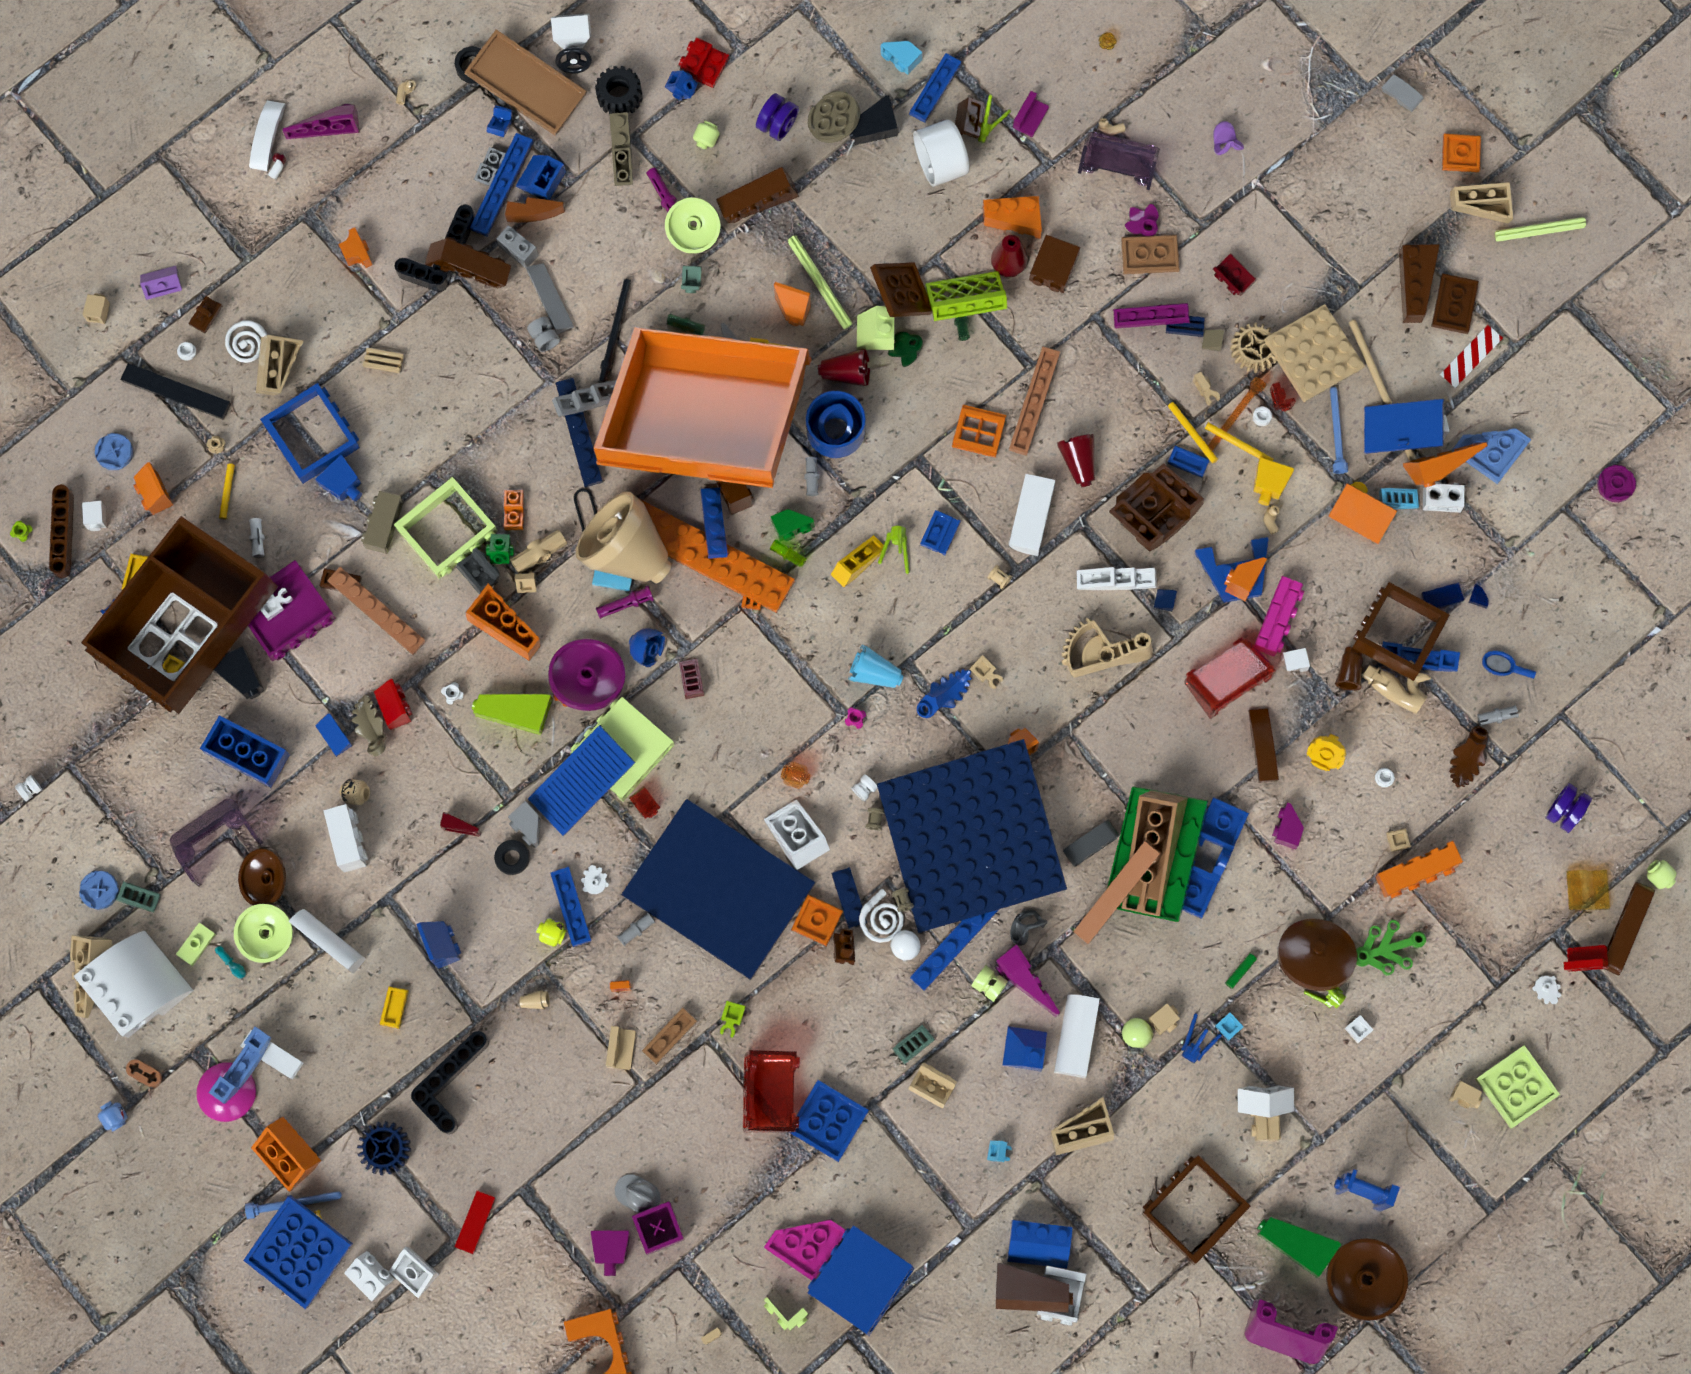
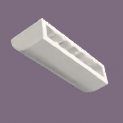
[1009,474,1055,556]
[289,909,366,974]
[1054,995,1100,1078]

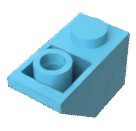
[881,41,922,75]

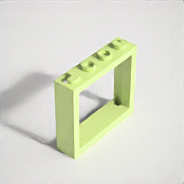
[394,477,498,579]

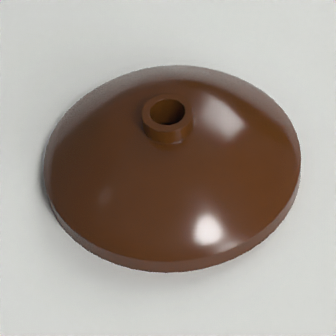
[238,849,286,906]

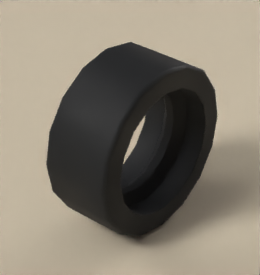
[454,46,481,84]

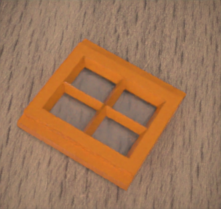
[952,405,1006,458]

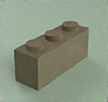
[361,491,404,554]

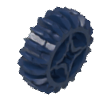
[357,1121,411,1176]

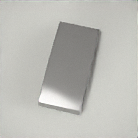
[1381,74,1424,112]
[474,147,506,186]

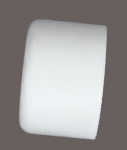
[913,120,970,187]

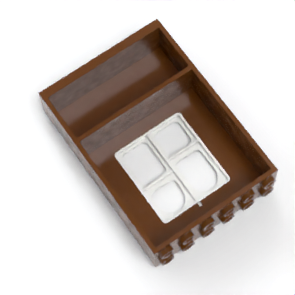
[81,516,278,714]

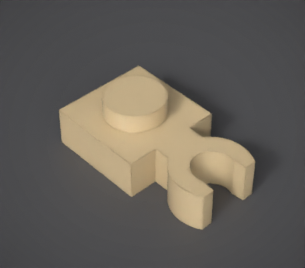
[968,655,1003,689]

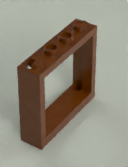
[1352,582,1450,681]
[1142,1155,1251,1265]

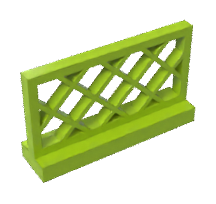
[925,271,1007,321]

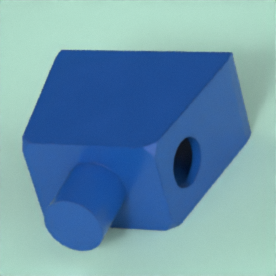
[315,455,362,501]

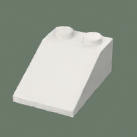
[764,799,830,870]

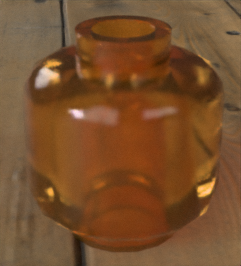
[780,761,811,789]

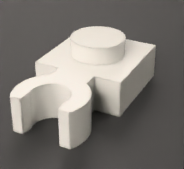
[261,588,293,621]

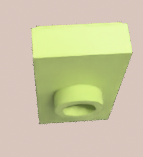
[176,923,216,966]

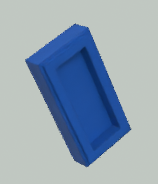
[1167,446,1210,478]

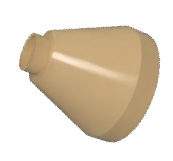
[576,492,672,583]

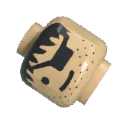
[339,779,370,805]

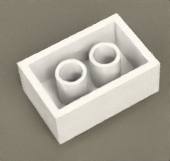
[323,804,368,873]

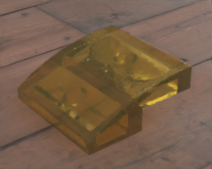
[1566,870,1610,910]

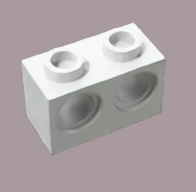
[1423,481,1464,513]

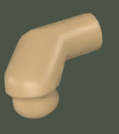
[396,80,416,105]
[1098,118,1125,136]
[1263,505,1280,535]

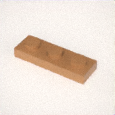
[642,1008,697,1065]

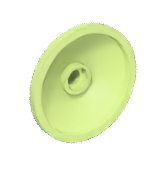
[665,197,721,253]
[234,904,293,963]

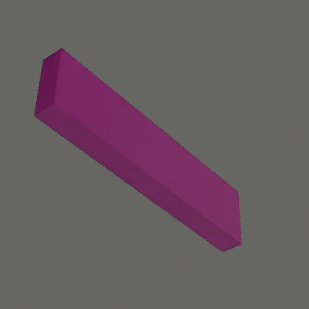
[1113,303,1189,329]

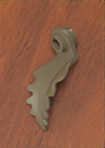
[352,695,387,757]

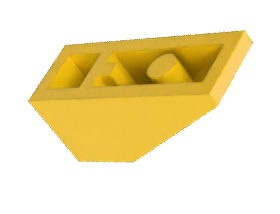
[831,535,884,587]

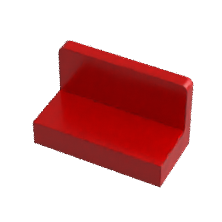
[1564,945,1609,972]

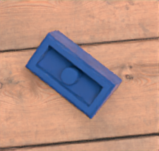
[315,713,352,757]

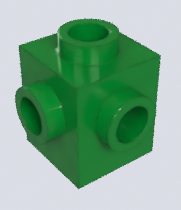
[486,534,514,564]

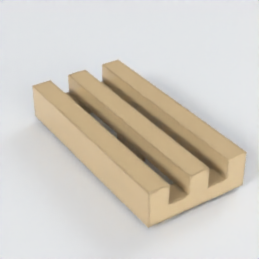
[363,348,404,373]

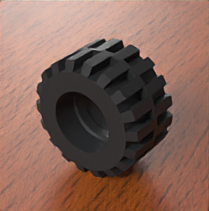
[595,66,643,114]

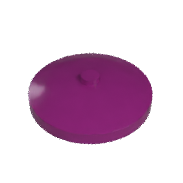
[548,639,625,711]

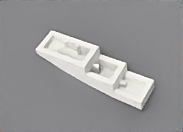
[1077,567,1157,590]

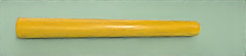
[1168,402,1218,464]
[1205,422,1274,461]

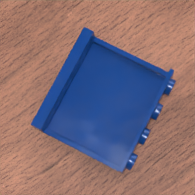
[807,1225,914,1336]

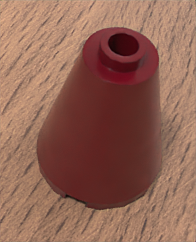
[991,235,1028,277]
[817,349,870,387]
[1057,434,1095,488]

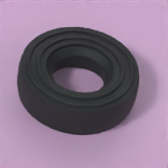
[494,840,530,875]

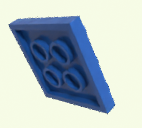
[787,1080,869,1162]

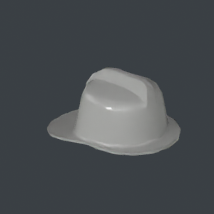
[615,1174,661,1213]

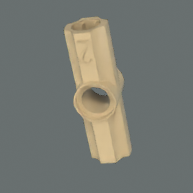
[510,530,567,574]

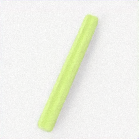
[1494,217,1586,241]

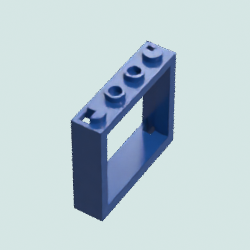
[260,383,360,484]

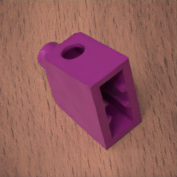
[591,1231,630,1276]

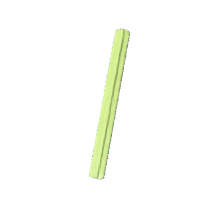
[788,236,852,329]

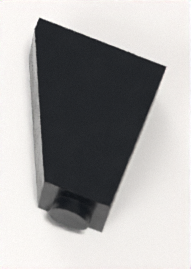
[849,95,898,145]
[213,646,264,699]

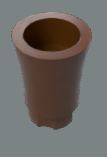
[1335,647,1363,691]

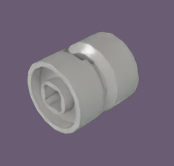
[527,317,560,352]

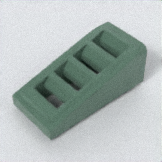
[116,881,161,913]
[892,1024,935,1065]

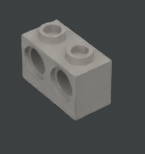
[496,225,539,268]

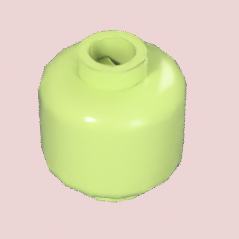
[693,121,720,150]
[1647,860,1677,889]

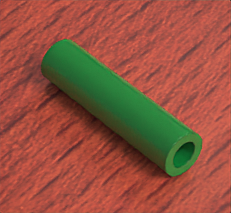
[1225,953,1257,989]

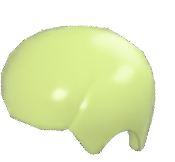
[1122,1018,1153,1048]

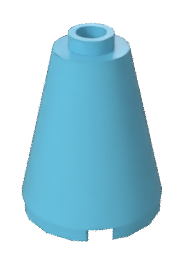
[848,644,904,688]

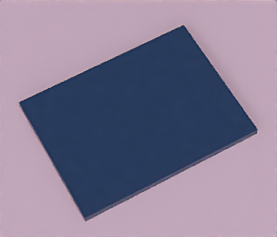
[621,799,815,980]

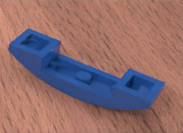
[1382,641,1460,672]

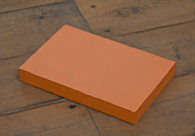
[1328,483,1397,544]

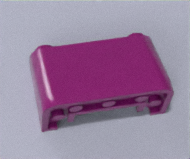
[1244,1299,1338,1364]

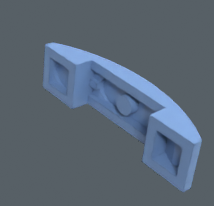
[209,1026,271,1104]

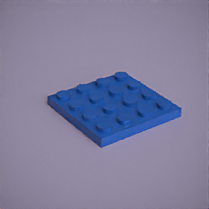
[243,1195,353,1309]

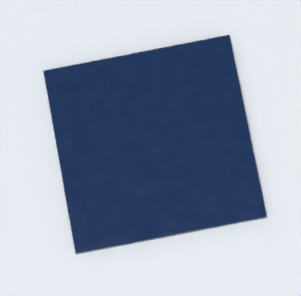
[877,739,1067,933]

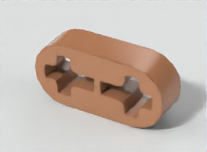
[126,1059,163,1088]

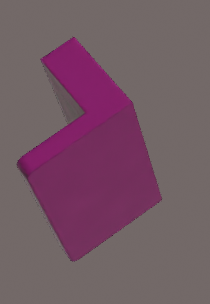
[1013,91,1049,137]

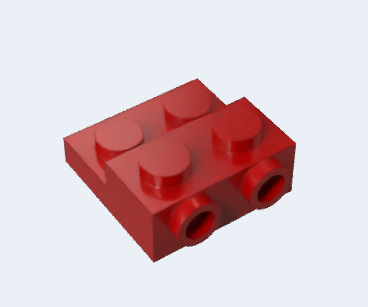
[679,37,729,88]

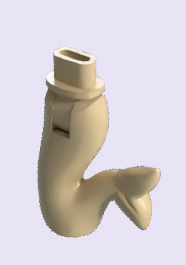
[1362,660,1431,714]

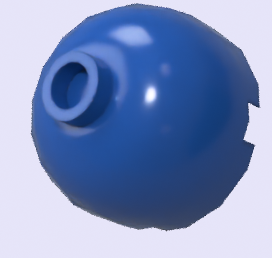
[629,628,665,667]

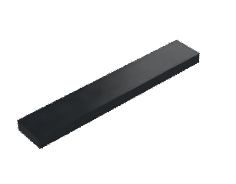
[120,363,231,420]

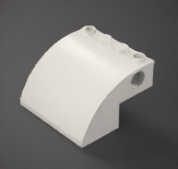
[74,931,194,1038]

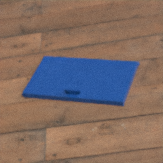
[1364,399,1444,454]

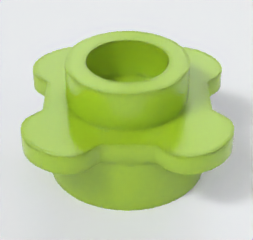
[10,521,33,542]

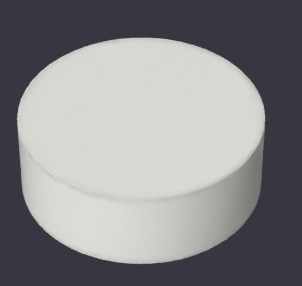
[1253,406,1272,426]

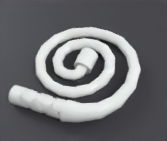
[225,320,268,363]
[859,889,904,943]

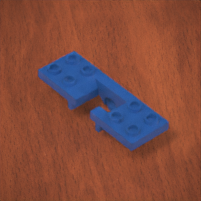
[1183,797,1249,919]

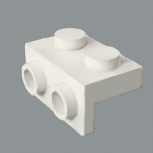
[344,1251,394,1301]

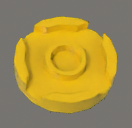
[1307,733,1347,771]

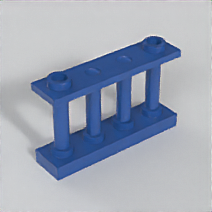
[1334,1169,1400,1211]

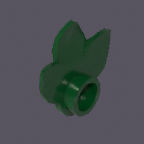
[888,332,923,367]

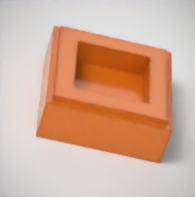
[610,980,631,992]

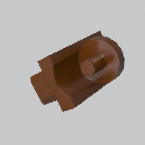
[188,296,223,333]
[833,929,855,965]

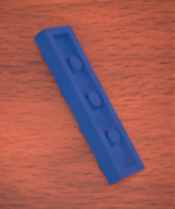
[909,53,962,123]
[700,488,728,559]
[550,867,592,947]

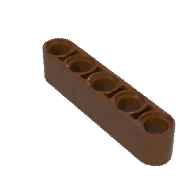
[49,484,74,578]
[1604,881,1655,976]

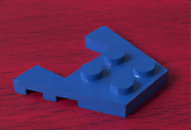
[1195,537,1268,603]

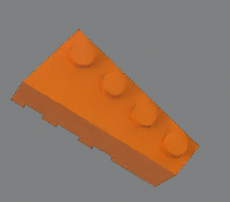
[466,583,540,661]
[1375,841,1463,899]

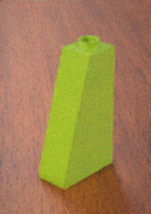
[472,694,553,735]

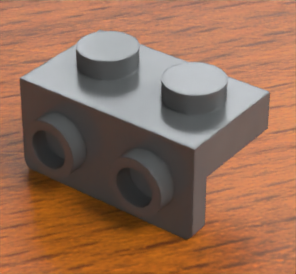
[456,548,499,594]

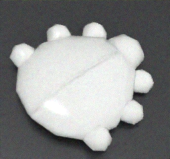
[581,865,609,894]
[1532,976,1561,1004]

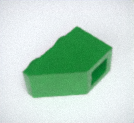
[770,509,815,541]

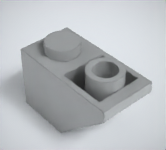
[508,801,540,848]

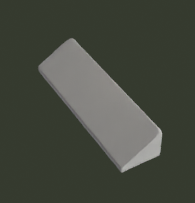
[526,263,574,334]

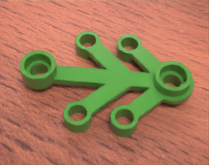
[1356,920,1426,976]

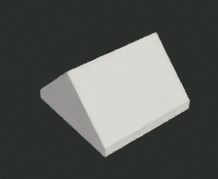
[389,1247,439,1298]

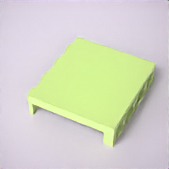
[570,697,675,802]

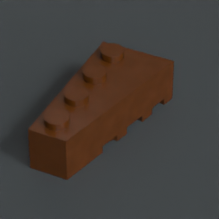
[716,167,799,223]
[425,237,511,289]
[1399,244,1440,323]
[716,481,754,515]

